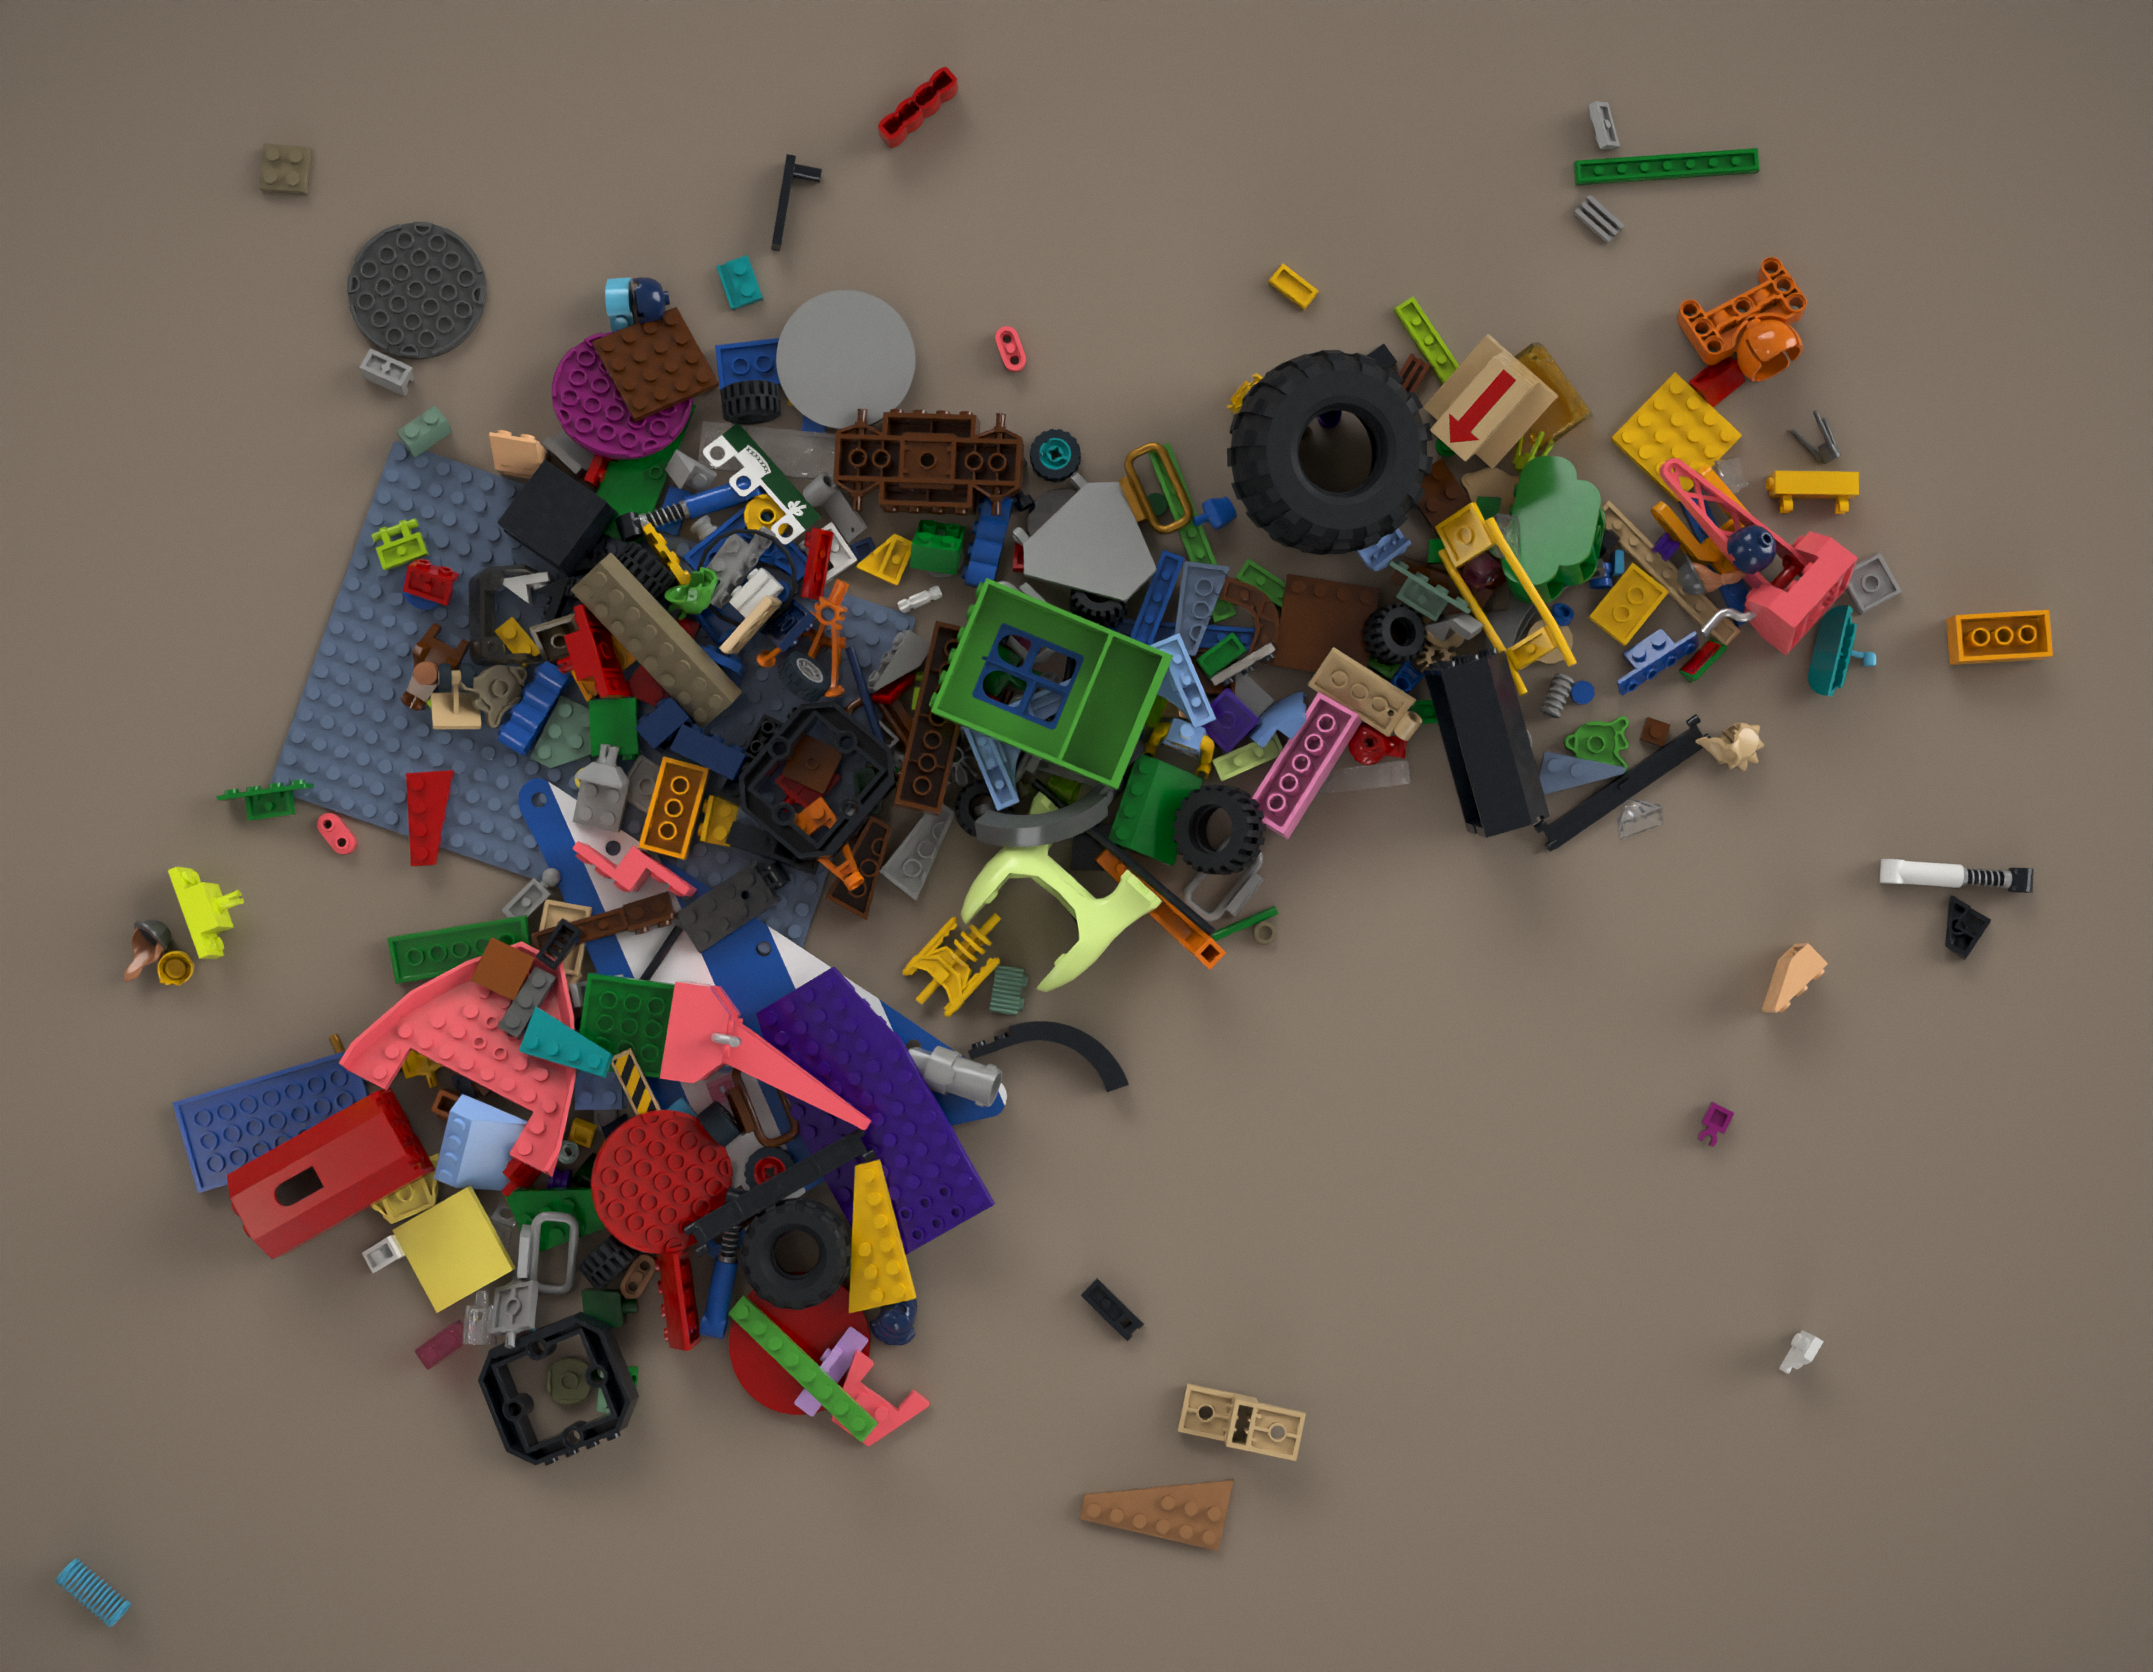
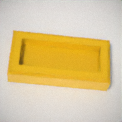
[1268,263,1319,311]

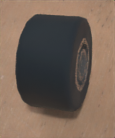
[698,1101,742,1147]

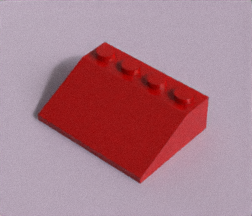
[654,1247,701,1351]

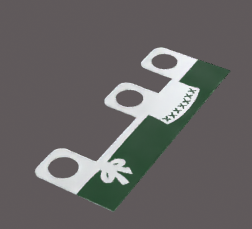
[703,423,822,544]

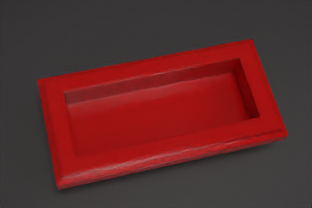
[871,673,916,704]

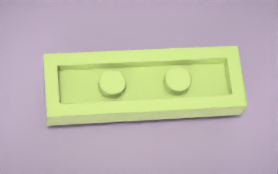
[1212,732,1283,782]

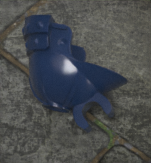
[870,1299,917,1346]

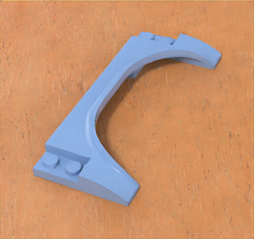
[963,633,1216,811]

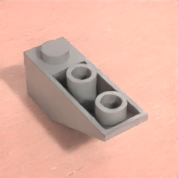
[867,630,930,691]

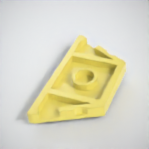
[372,1153,440,1224]

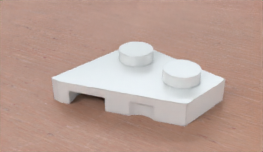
[1779,1330,1824,1374]

